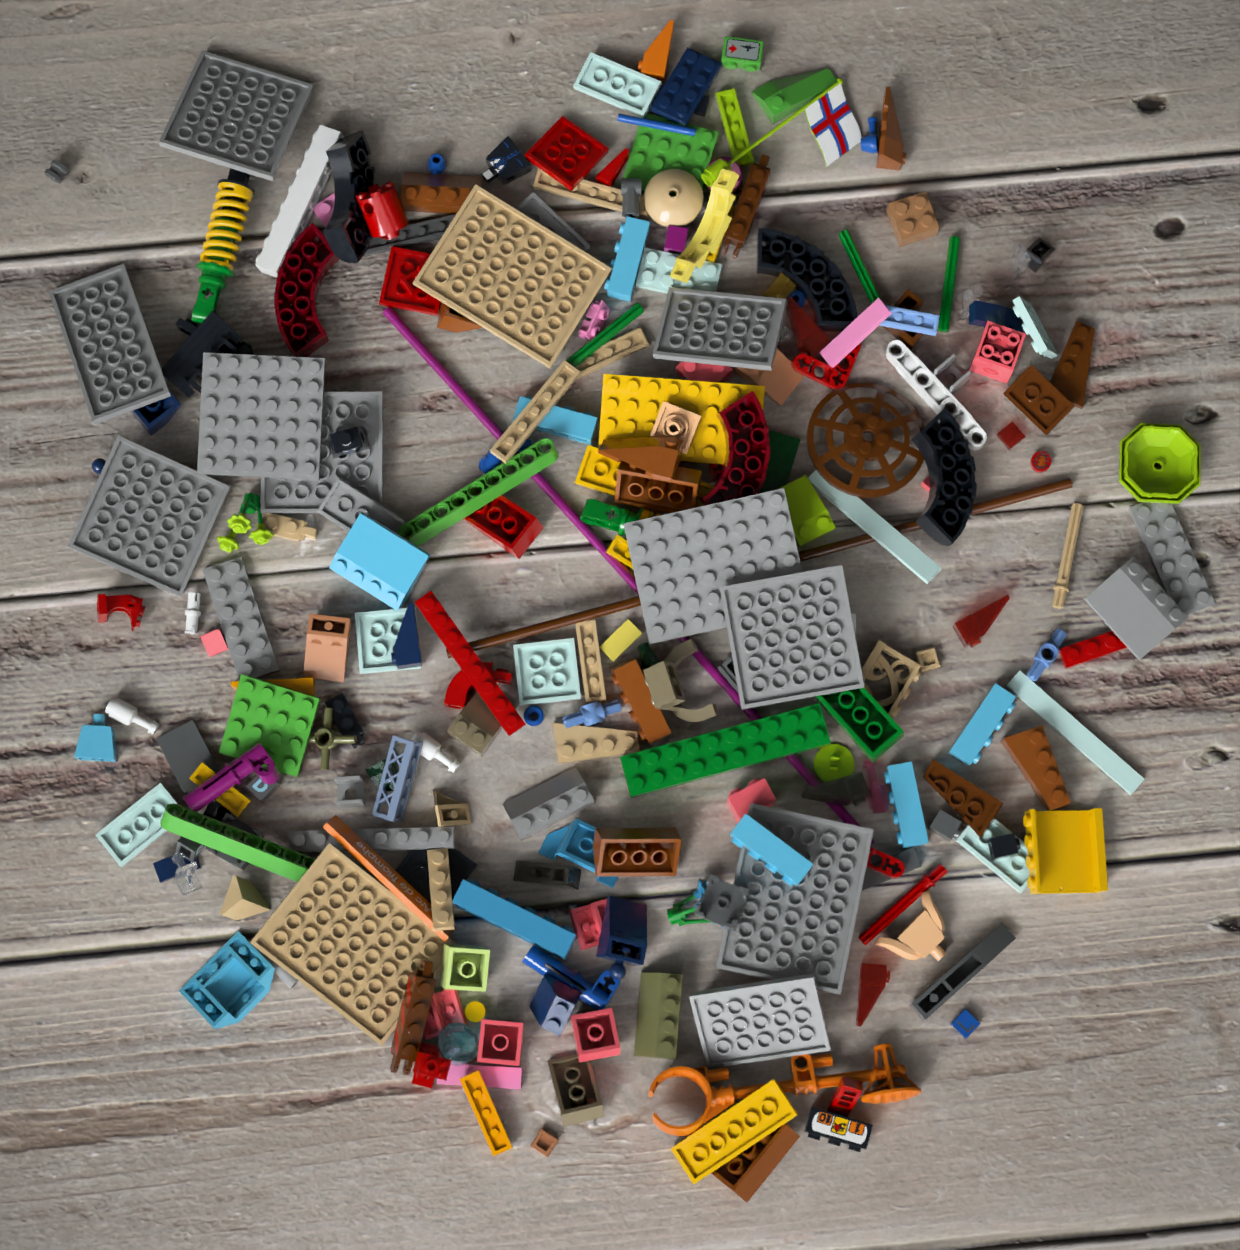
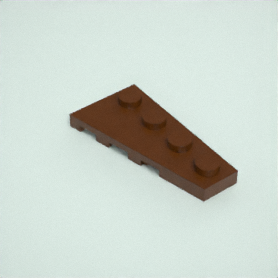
[1050,321,1095,409]
[922,759,1004,838]

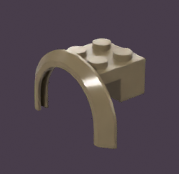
[643,639,717,722]

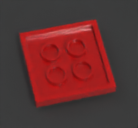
[525,116,609,191]
[379,246,441,316]

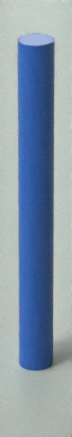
[617,113,696,136]

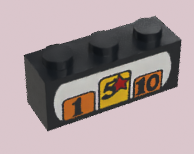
[804,1107,873,1152]

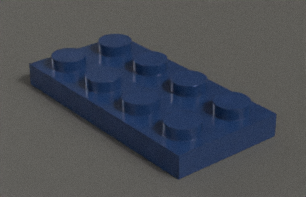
[651,47,722,126]

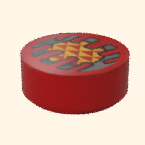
[1030,451,1051,473]

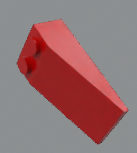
[459,492,544,559]

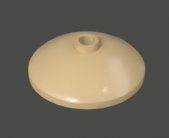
[644,169,703,227]

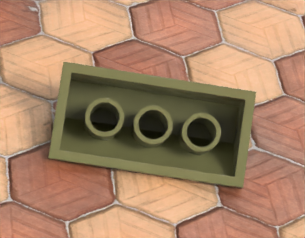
[634,972,683,1060]

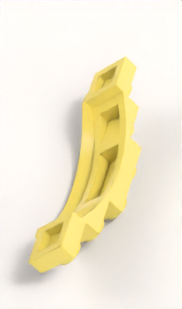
[670,169,740,283]

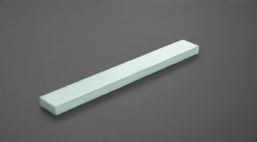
[808,470,941,584]
[1006,671,1144,795]

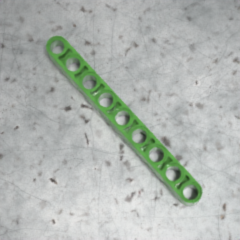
[398,438,559,546]
[160,803,315,882]

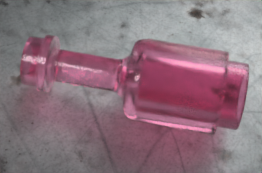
[863,759,890,814]

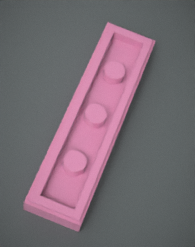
[820,298,892,368]
[437,1064,522,1090]

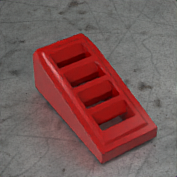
[596,148,629,187]
[827,1076,863,1117]

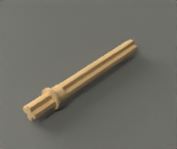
[1052,503,1083,609]

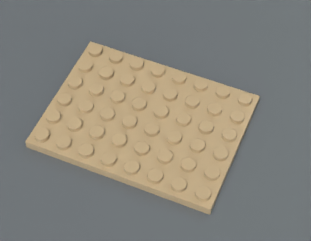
[413,184,612,368]
[250,843,456,1046]

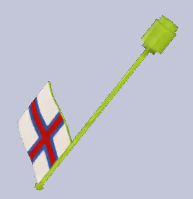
[701,78,862,187]

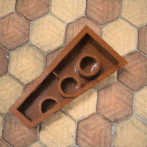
[609,658,671,744]
[1001,725,1071,811]

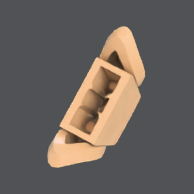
[875,890,946,961]

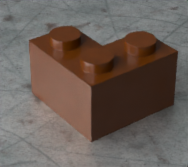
[882,289,924,350]

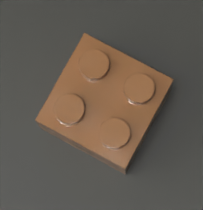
[886,192,939,247]

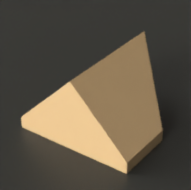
[433,790,471,827]
[220,875,271,920]

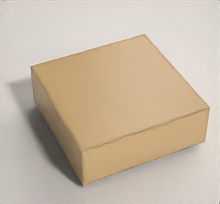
[915,647,940,672]

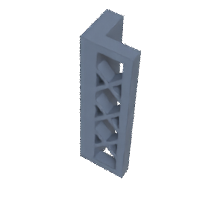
[372,735,423,822]

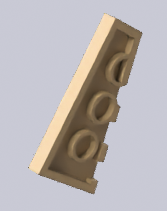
[553,723,640,764]

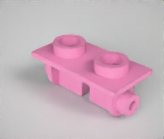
[578,300,610,341]

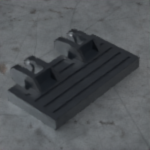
[162,311,243,399]

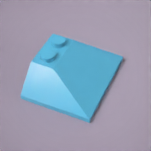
[179,931,275,1029]

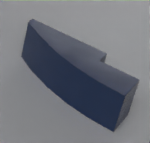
[969,300,1023,333]

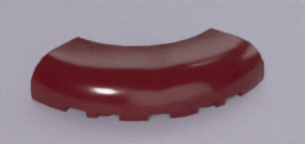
[274,223,340,357]
[700,390,770,506]

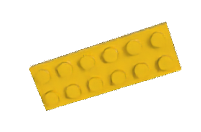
[671,1079,799,1184]

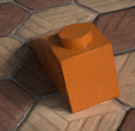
[638,20,674,83]

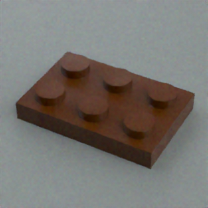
[1003,365,1075,436]

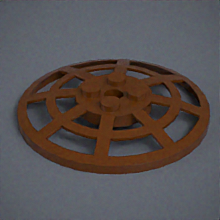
[806,383,924,498]

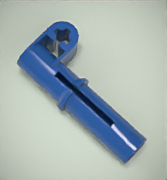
[522,945,620,1011]

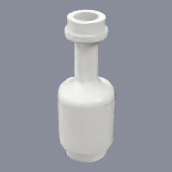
[105,698,159,735]
[411,731,461,773]

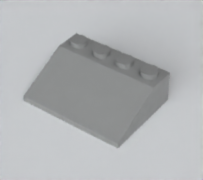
[1084,556,1189,660]

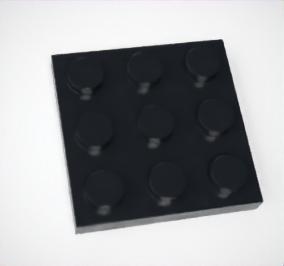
[395,848,478,904]

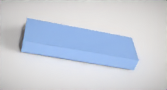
[879,305,940,336]

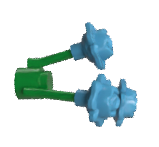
[667,879,724,930]

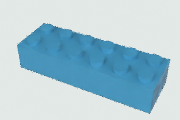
[452,878,576,960]

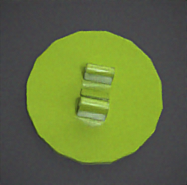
[814,744,854,785]

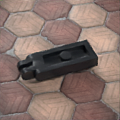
[325,693,365,749]

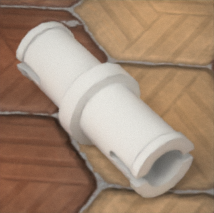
[184,592,201,634]

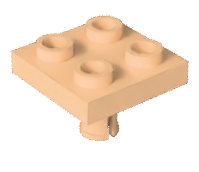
[650,401,701,454]

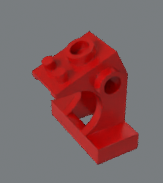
[97,594,146,631]
[412,1042,452,1089]

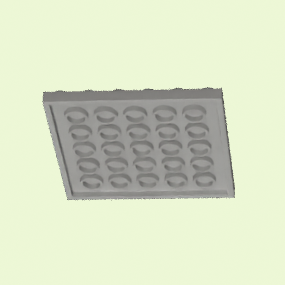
[159,50,314,181]
[197,352,326,480]
[261,392,383,514]
[67,436,230,597]
[720,565,865,709]

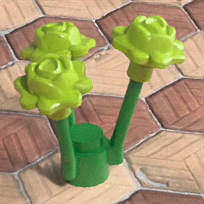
[217,493,274,553]

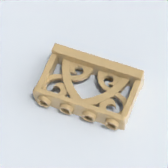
[861,640,922,717]

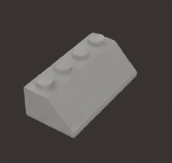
[502,767,594,841]

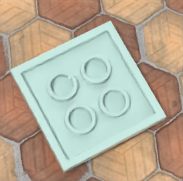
[1012,296,1059,359]
[355,607,421,674]
[513,638,581,706]

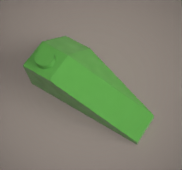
[752,68,837,124]

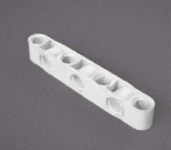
[886,340,987,450]

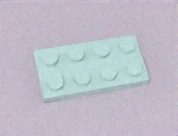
[573,52,662,118]
[636,247,722,294]
[96,783,178,867]
[956,818,1029,894]

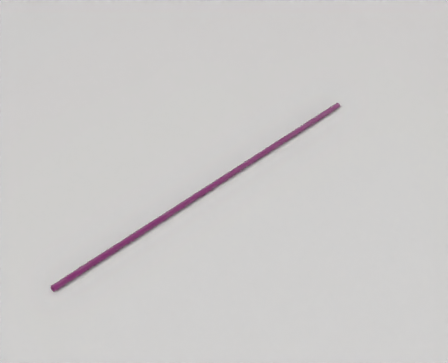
[382,306,875,845]

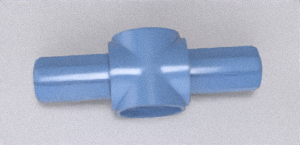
[1027,628,1066,681]
[563,700,622,728]

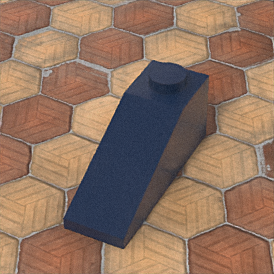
[391,603,422,670]

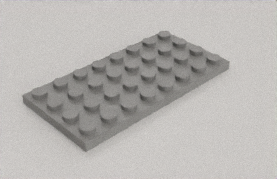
[48,264,171,425]

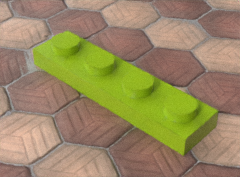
[715,88,754,167]

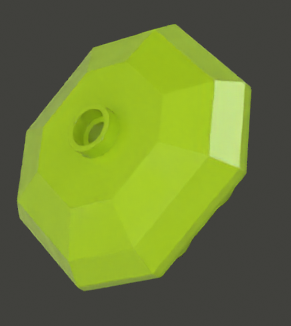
[1119,423,1201,504]

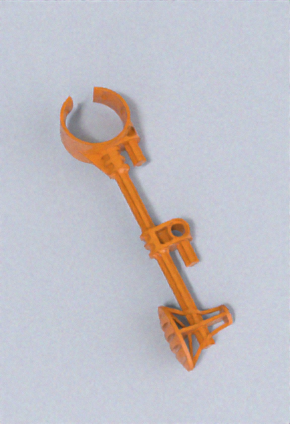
[649,1043,921,1136]

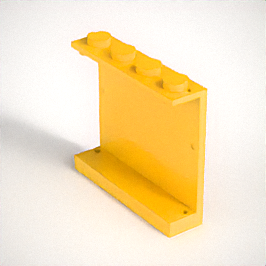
[1023,808,1108,894]

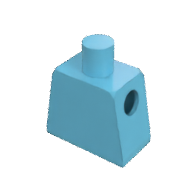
[74,714,117,762]

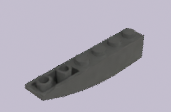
[909,923,1016,1021]

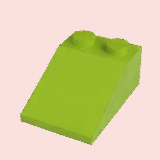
[777,475,836,547]

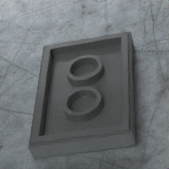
[156,720,220,793]

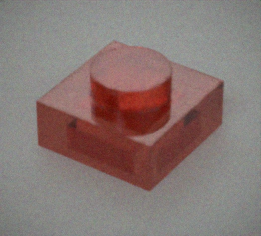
[996,421,1026,451]

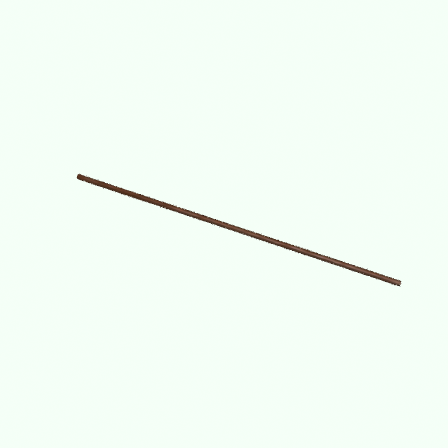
[446,478,1072,658]

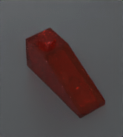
[786,297,831,357]
[953,595,1010,648]
[856,963,890,1027]

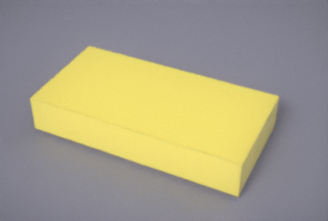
[599,619,642,663]

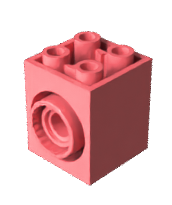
[969,321,1026,384]

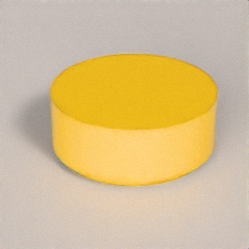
[465,1001,486,1023]

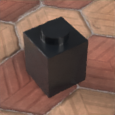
[987,833,1021,861]

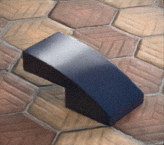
[153,854,201,883]

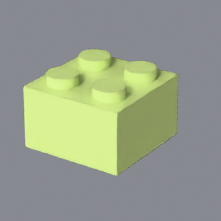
[440,944,490,992]

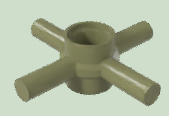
[308,708,357,770]

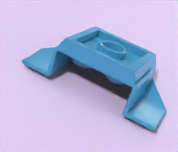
[538,819,619,888]

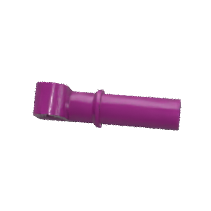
[183,742,280,812]

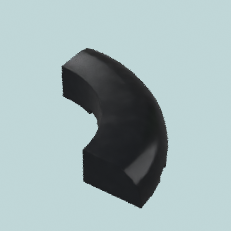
[323,130,375,263]
[757,228,858,332]
[911,407,977,546]

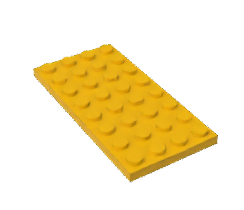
[598,374,765,464]

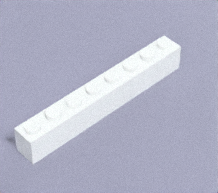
[256,125,344,278]

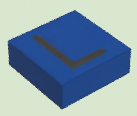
[951,1009,980,1039]

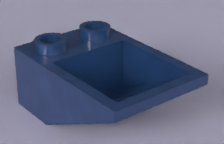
[596,895,647,980]

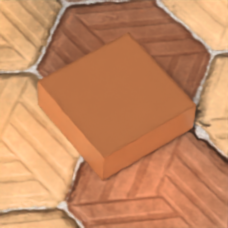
[530,1128,559,1157]

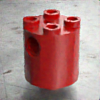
[356,181,409,240]

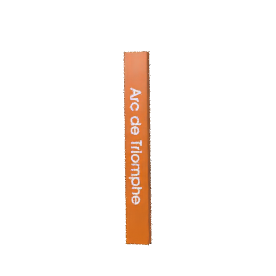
[323,815,457,942]

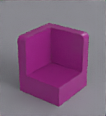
[664,225,688,252]

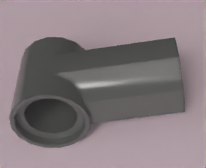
[621,178,641,218]

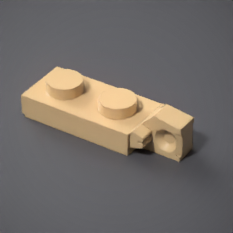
[263,513,318,542]

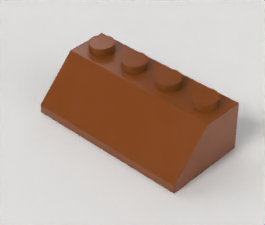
[401,172,483,214]
[614,461,702,513]
[593,828,682,877]
[711,1123,800,1203]

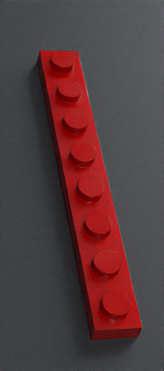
[414,591,526,737]

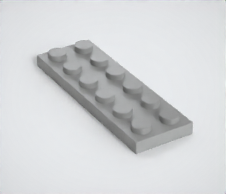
[1129,502,1215,616]
[203,557,280,680]

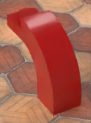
[444,662,512,710]

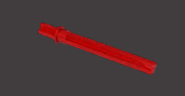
[859,863,947,945]

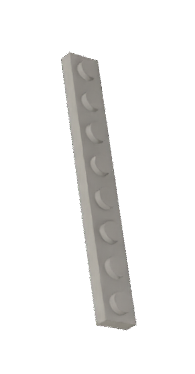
[290,827,455,853]

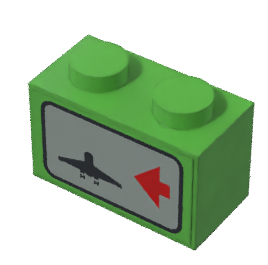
[721,36,764,72]

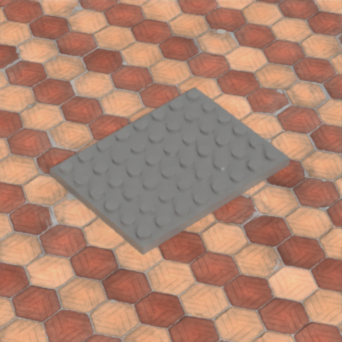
[623,488,802,644]
[716,803,874,995]

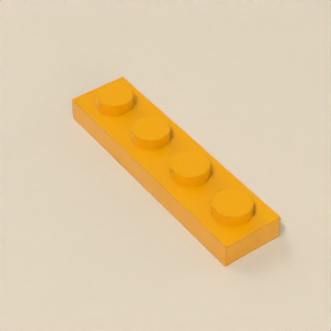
[459,1070,513,1156]

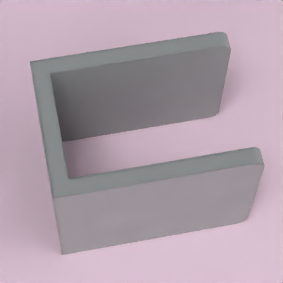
[933,353,972,395]
[334,776,365,809]

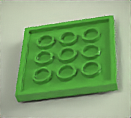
[623,113,719,197]
[219,674,321,777]

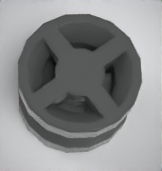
[44,159,69,184]

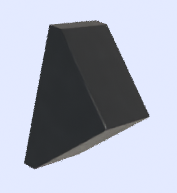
[1020,237,1055,273]

